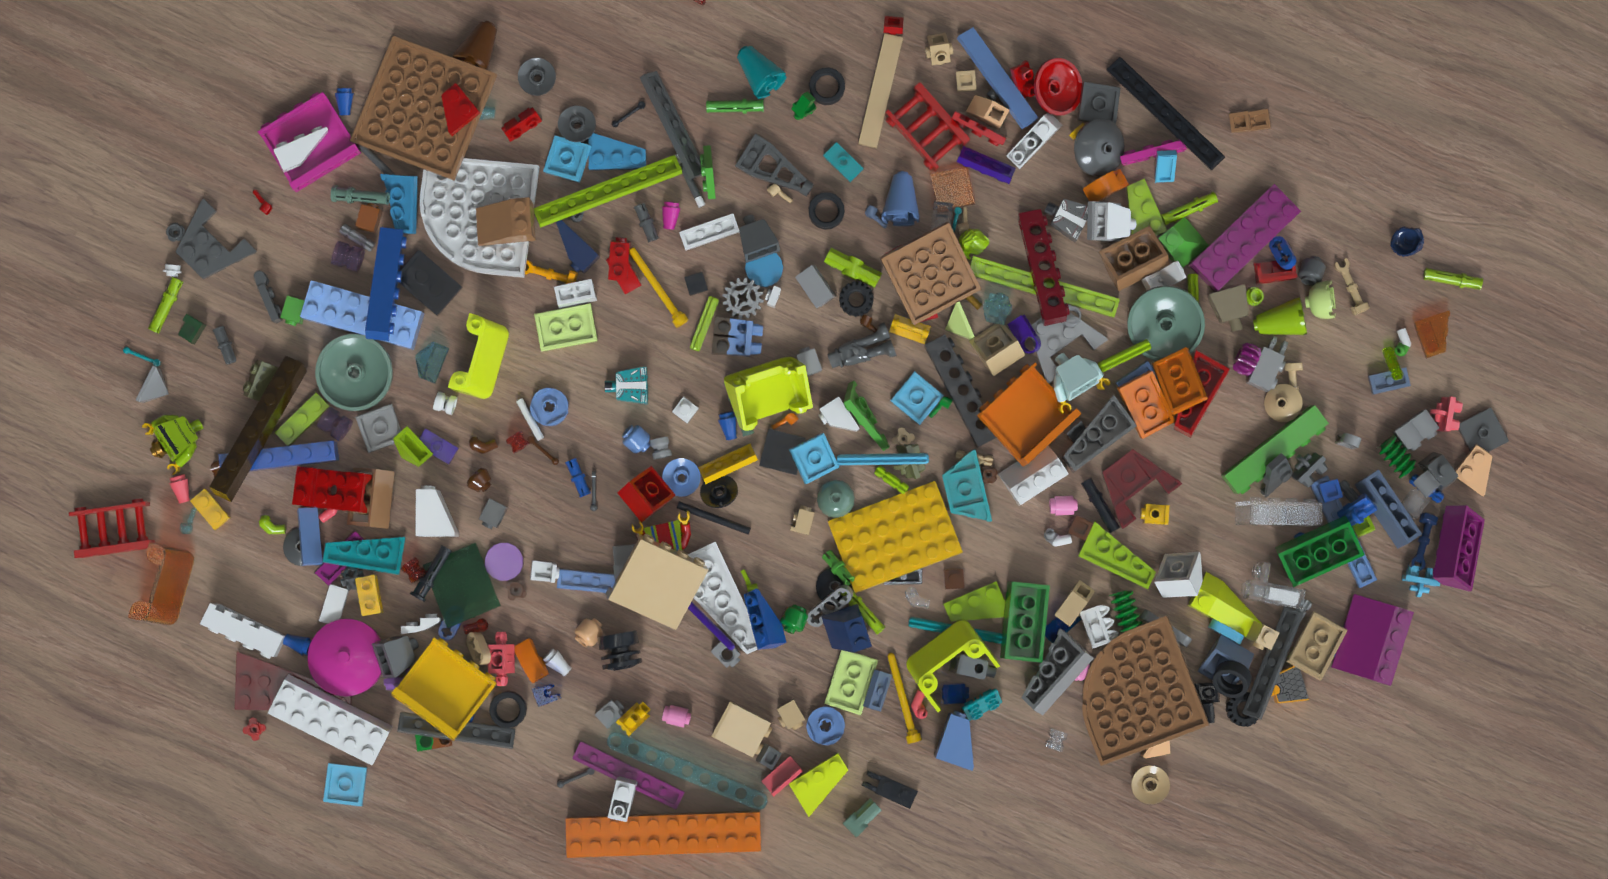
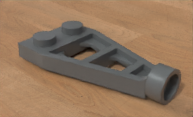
[735,134,814,197]

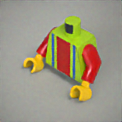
[631,510,691,551]

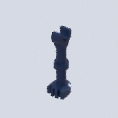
[1409,512,1438,571]

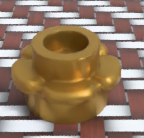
[150,440,167,458]

